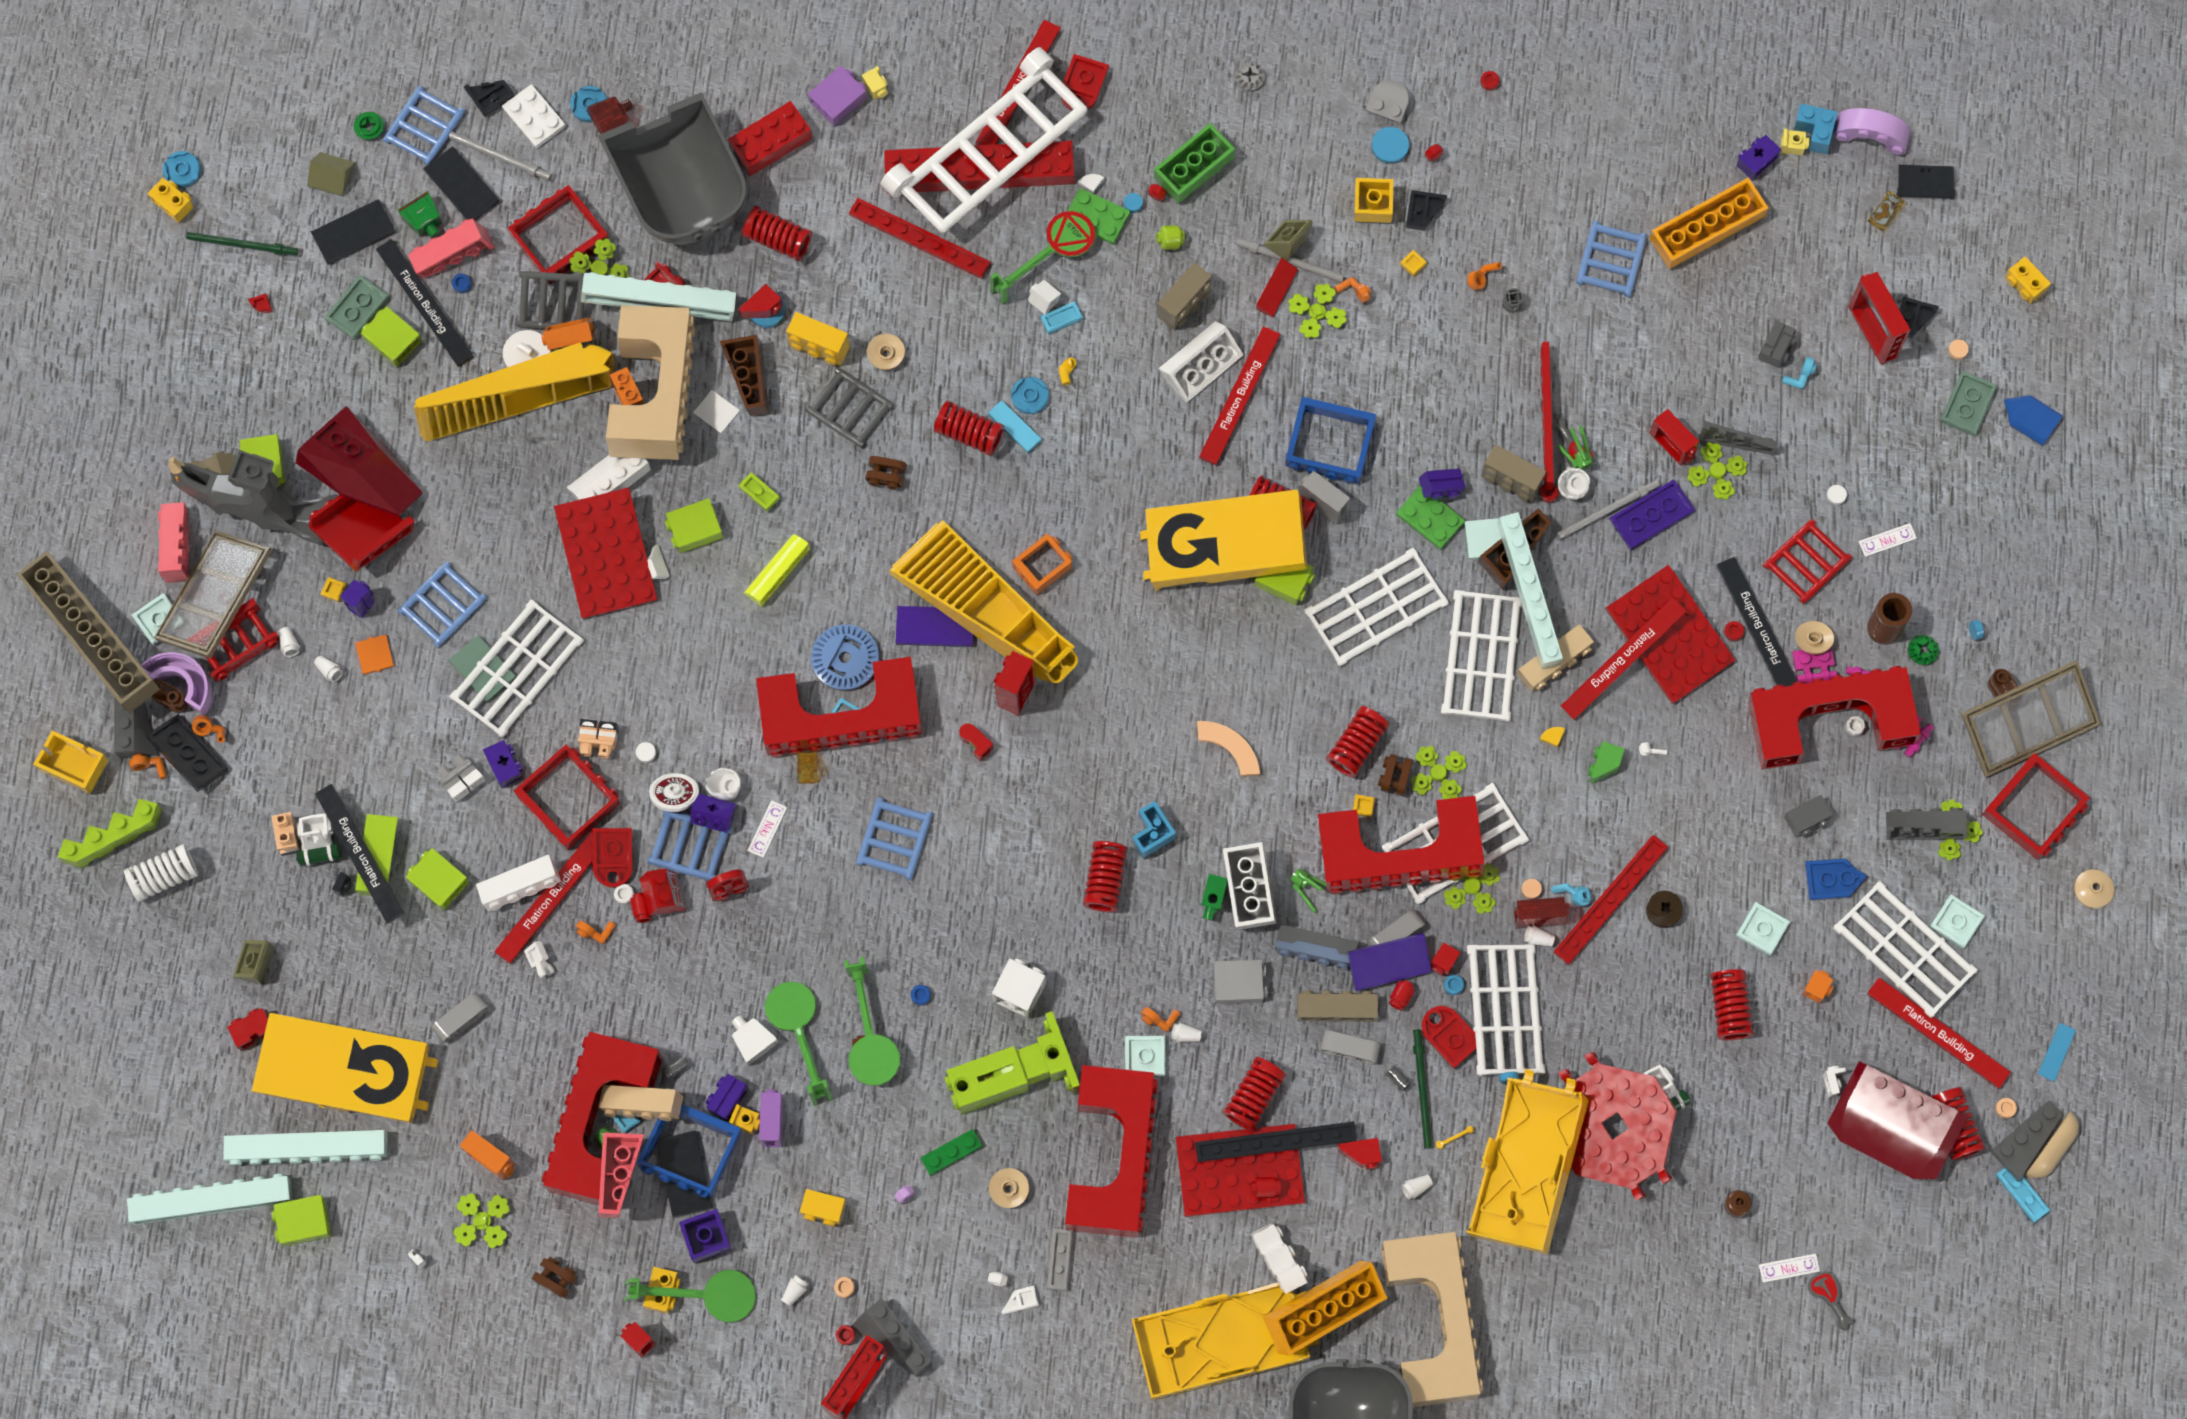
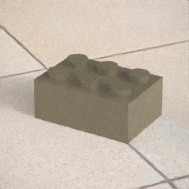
[1157,262,1212,330]
[1481,444,1546,503]

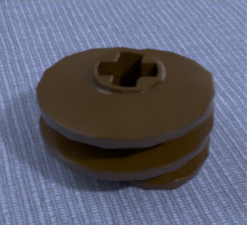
[1646,890,1683,928]

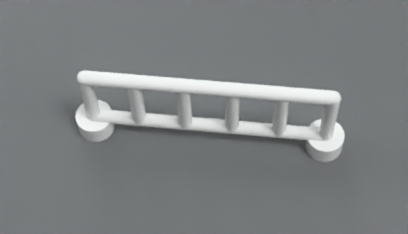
[881,47,1087,233]

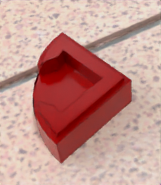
[248,293,273,313]

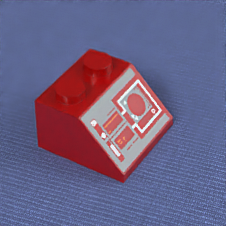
[639,869,686,916]

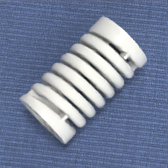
[124,844,198,902]

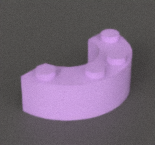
[1832,108,1910,155]
[141,652,213,716]

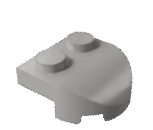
[1366,80,1410,123]

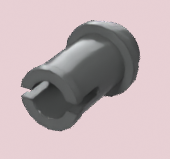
[662,1057,689,1079]
[1386,1066,1411,1092]

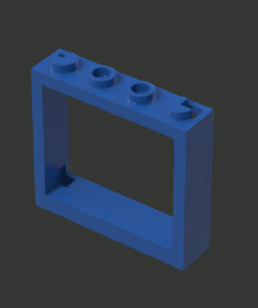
[1285,397,1376,484]
[637,1104,742,1198]

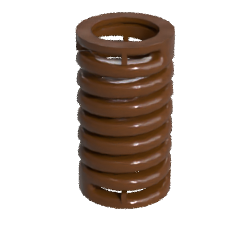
[1867,593,1912,645]

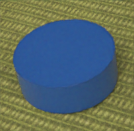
[452,273,472,294]
[911,985,931,1006]

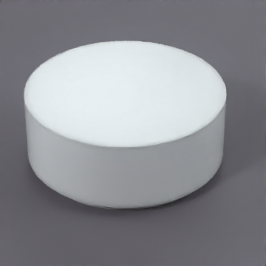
[1826,485,1847,505]
[636,742,656,763]
[614,884,634,905]

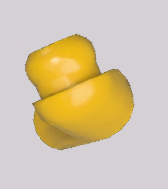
[1058,357,1077,386]

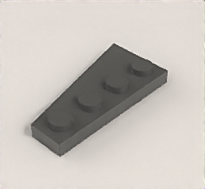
[1699,421,1778,455]
[1990,1100,2062,1182]

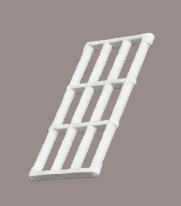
[1304,548,1449,667]
[1441,590,1522,722]
[449,599,584,738]
[1381,783,1529,905]
[1833,881,1978,1018]
[1467,944,1546,1076]

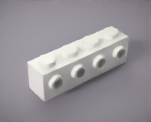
[476,855,561,912]

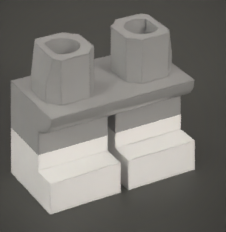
[437,754,485,803]

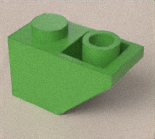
[1587,741,1625,783]

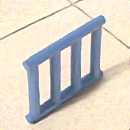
[383,86,465,165]
[1576,220,1647,297]
[397,561,487,648]
[856,797,933,880]
[647,810,732,881]

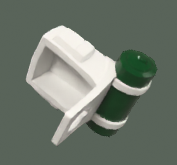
[296,813,342,866]
[1643,1065,1690,1111]

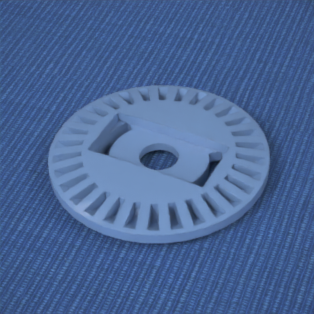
[811,624,879,690]

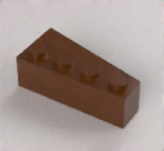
[720,335,769,416]
[1478,508,1551,590]

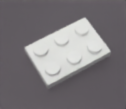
[502,84,566,149]

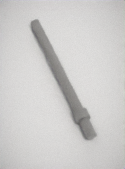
[449,131,552,181]
[1235,238,1344,282]
[1557,479,1660,540]

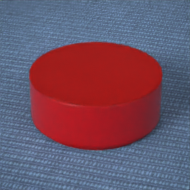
[1480,71,1499,91]
[1724,621,1744,642]

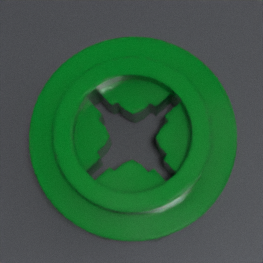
[353,112,384,141]
[1908,634,1940,665]

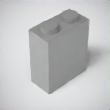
[1300,471,1350,524]
[1214,960,1267,1004]

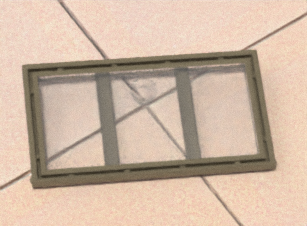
[154,531,272,659]
[1961,660,2101,777]

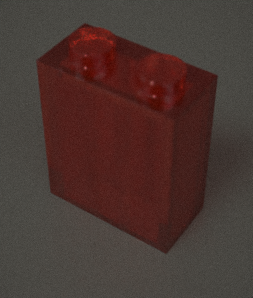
[1514,897,1569,929]

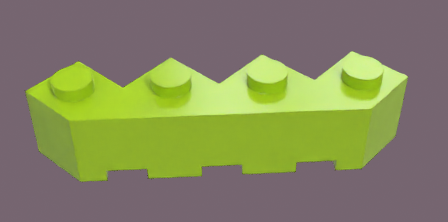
[58,799,162,868]

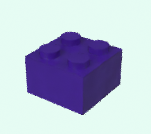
[679,1209,732,1263]

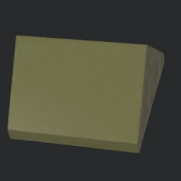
[307,152,356,197]
[1264,219,1313,261]
[233,940,274,985]

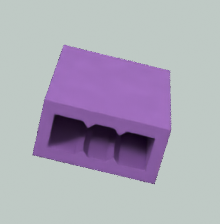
[808,66,867,126]
[759,1089,784,1148]

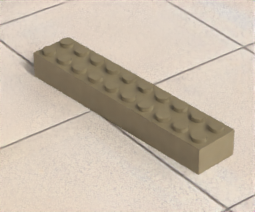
[17,550,160,713]

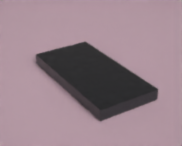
[423,146,500,220]
[311,199,395,265]
[147,714,228,792]
[657,1131,712,1218]

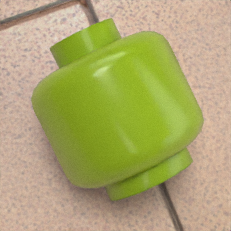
[1156,225,1185,250]

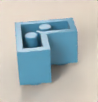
[1794,103,1837,154]
[1132,801,1176,859]

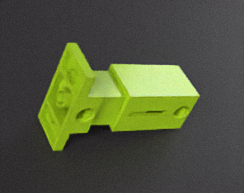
[944,1011,1080,1115]

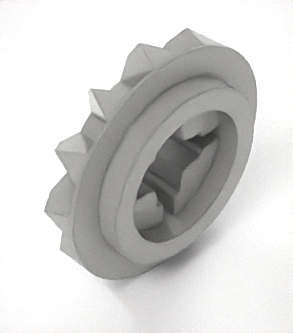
[1235,61,1265,91]

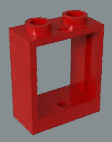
[1649,408,1699,466]

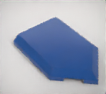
[2004,395,2063,446]
[1805,858,1867,900]

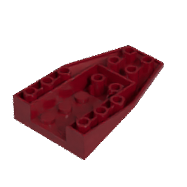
[295,406,423,517]

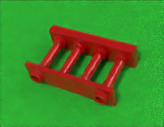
[187,598,280,682]

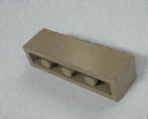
[1297,991,1378,1022]

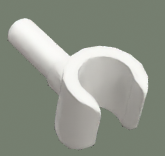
[1639,742,1667,756]

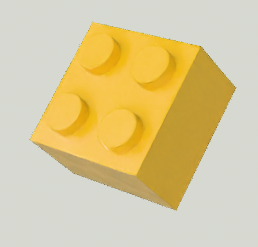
[1354,178,1394,223]

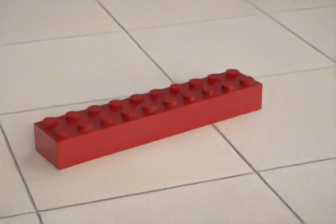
[884,141,1074,194]

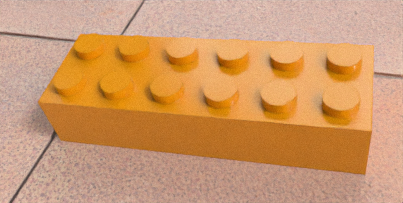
[1649,177,1768,269]
[1263,1261,1388,1355]

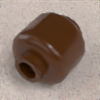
[1724,1190,1752,1218]

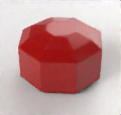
[1425,144,1443,161]
[1148,184,1167,201]
[1540,484,1559,503]
[835,1325,856,1345]

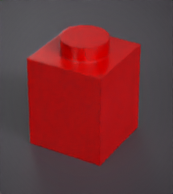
[1430,942,1461,976]

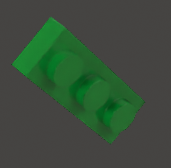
[920,1129,983,1176]

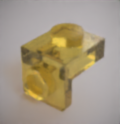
[797,752,818,784]

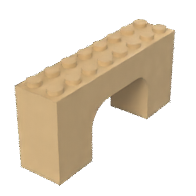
[606,305,696,460]
[1381,1232,1483,1407]

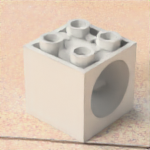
[992,959,1046,1019]

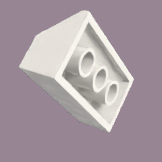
[1158,321,1243,403]
[567,455,651,500]

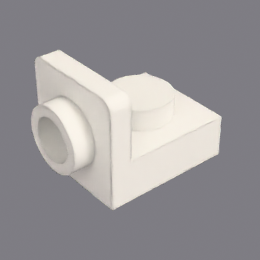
[1823,1066,1846,1098]

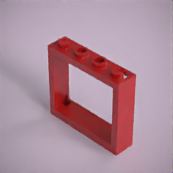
[507,185,610,285]
[1848,272,1911,365]
[514,744,620,851]
[1981,753,2090,860]
[821,1335,888,1419]

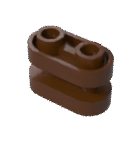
[865,456,907,490]
[1987,669,2022,710]
[151,679,188,713]
[1378,753,1413,796]
[531,1256,578,1299]

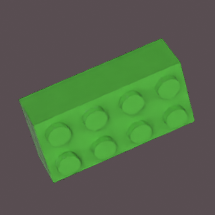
[1154,123,1235,204]

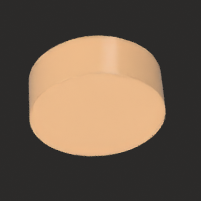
[1948,340,1968,360]
[1521,879,1542,900]
[1995,1098,2017,1119]
[834,1277,855,1298]

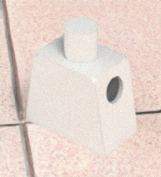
[731,1015,778,1066]

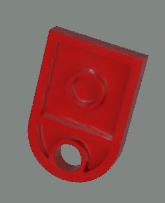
[1061,54,1109,111]
[592,828,632,887]
[706,869,749,902]
[1421,1006,1476,1069]

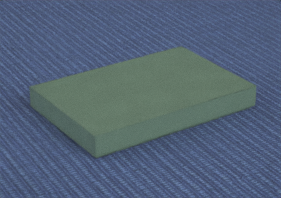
[324,275,390,341]
[1939,371,1997,437]
[449,635,516,703]

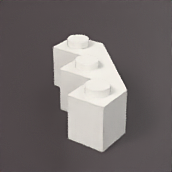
[1250,1223,1308,1294]

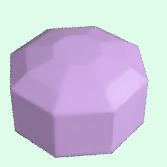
[895,1185,915,1204]

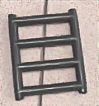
[516,271,585,329]
[805,367,894,448]

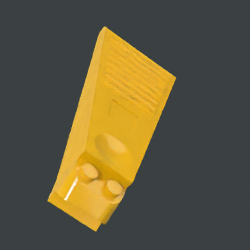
[414,342,615,441]
[889,520,1078,683]

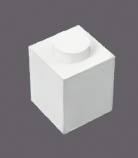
[1028,280,1061,315]

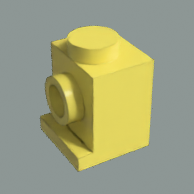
[862,66,888,100]
[1781,128,1809,155]

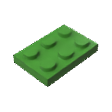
[1068,188,1130,245]
[1396,486,1465,550]

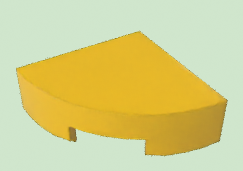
[1539,727,1565,747]

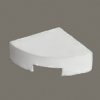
[1078,174,1104,194]
[408,1249,426,1268]

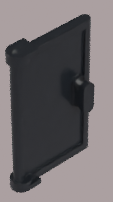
[1896,165,1955,199]

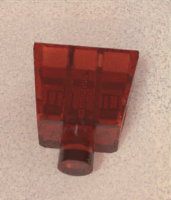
[586,96,634,134]

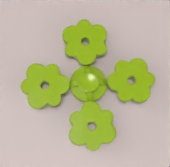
[570,239,629,278]
[1288,284,1346,338]
[1687,442,1747,500]
[1410,746,1466,799]
[1938,799,1983,861]
[1444,864,1500,914]
[454,1193,510,1248]

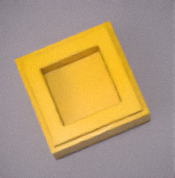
[1400,250,1427,277]
[321,577,347,602]
[1353,794,1375,818]

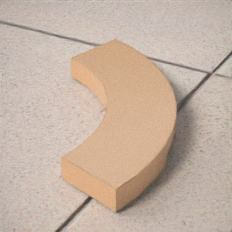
[1197,721,1260,777]

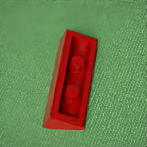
[1256,258,1298,318]

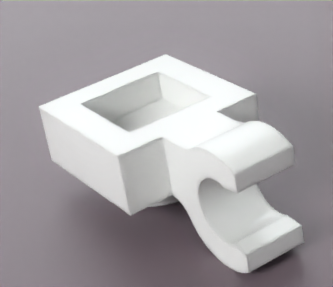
[524,941,554,978]

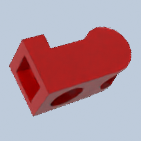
[959,723,994,761]

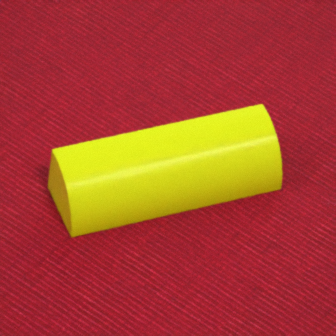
[743,534,810,607]

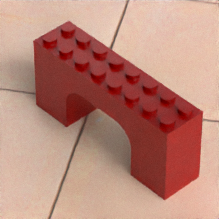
[756,657,922,757]
[1748,666,1921,770]
[1318,796,1484,894]
[542,1032,663,1205]
[1065,1065,1158,1238]

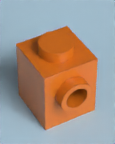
[1802,970,1834,1004]

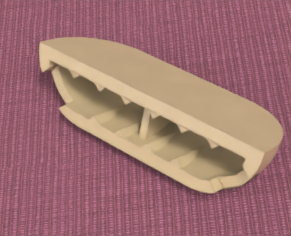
[2024,1111,2079,1178]

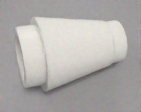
[279,627,300,657]
[314,656,343,682]
[1524,925,1555,947]
[1171,1022,1202,1042]
[1401,1175,1433,1199]
[781,1275,809,1306]

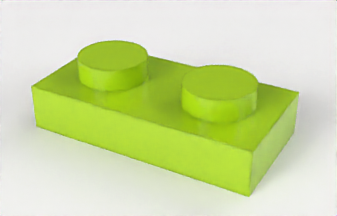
[738,472,780,512]

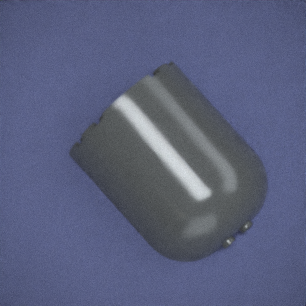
[598,92,746,245]
[1289,1359,1413,1419]

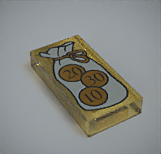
[1867,191,1905,232]

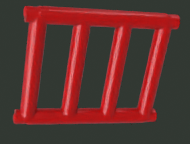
[1762,519,1853,604]

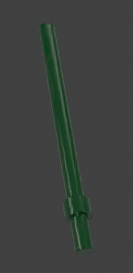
[186,232,298,256]
[1413,1029,1432,1149]

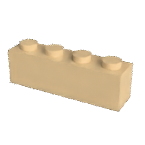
[1517,624,1594,692]
[598,1085,683,1121]

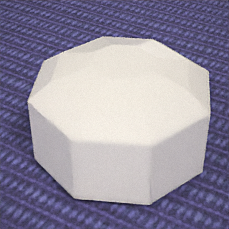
[1845,716,1865,736]
[988,1272,1008,1287]

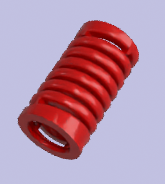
[742,205,812,262]
[933,400,1004,456]
[1249,475,1317,531]
[1326,706,1390,778]
[1083,841,1128,912]
[1710,969,1754,1041]
[1222,1057,1286,1131]
[1932,1087,1986,1161]

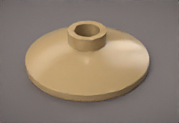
[867,334,905,370]
[1795,621,1834,654]
[2074,869,2114,908]
[989,1168,1029,1208]

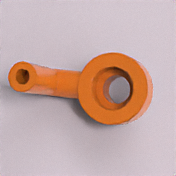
[1467,262,1502,290]
[1334,277,1371,303]
[192,715,225,743]
[129,754,167,780]
[575,920,616,944]
[1140,1007,1181,1032]

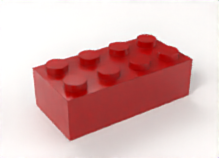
[727,101,812,177]
[993,651,1036,716]

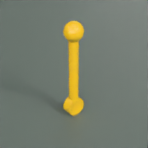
[1436,1126,1474,1149]

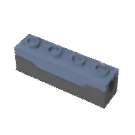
[1275,925,1358,970]

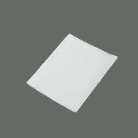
[693,390,740,433]

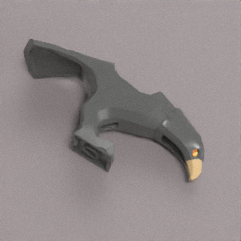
[168,450,338,545]

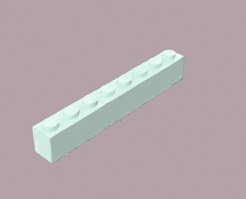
[581,272,736,322]
[1497,512,1563,669]
[223,1130,388,1166]
[127,1174,293,1225]

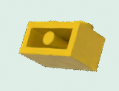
[147,178,194,223]
[2005,256,2051,304]
[800,1189,846,1227]
[643,1267,681,1314]

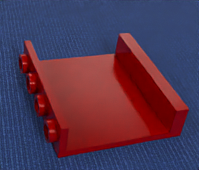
[308,495,415,572]

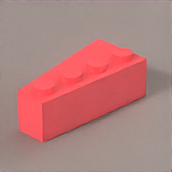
[408,218,495,279]
[158,502,190,583]
[598,1133,644,1218]

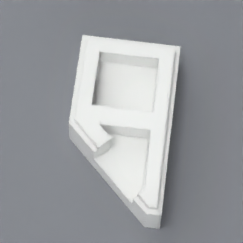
[647,545,670,579]
[1002,1286,1039,1315]

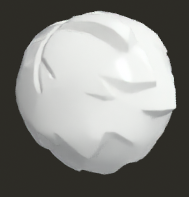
[1558,467,1590,500]
[706,768,741,801]

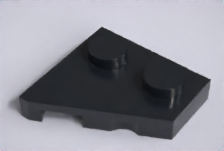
[464,80,515,117]
[1406,190,1447,230]
[1899,297,1939,338]

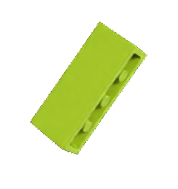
[355,814,398,896]

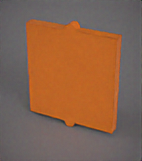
[355,634,394,675]

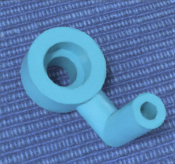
[1782,357,1817,389]
[1551,883,1591,907]

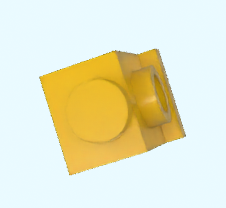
[729,1104,760,1135]

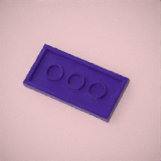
[1609,479,1695,551]
[895,606,974,647]
[1347,933,1431,991]

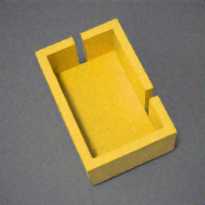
[786,312,850,366]
[33,730,109,794]

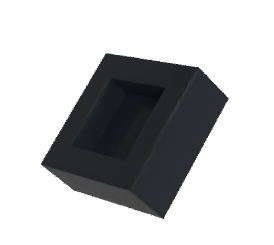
[332,872,351,897]

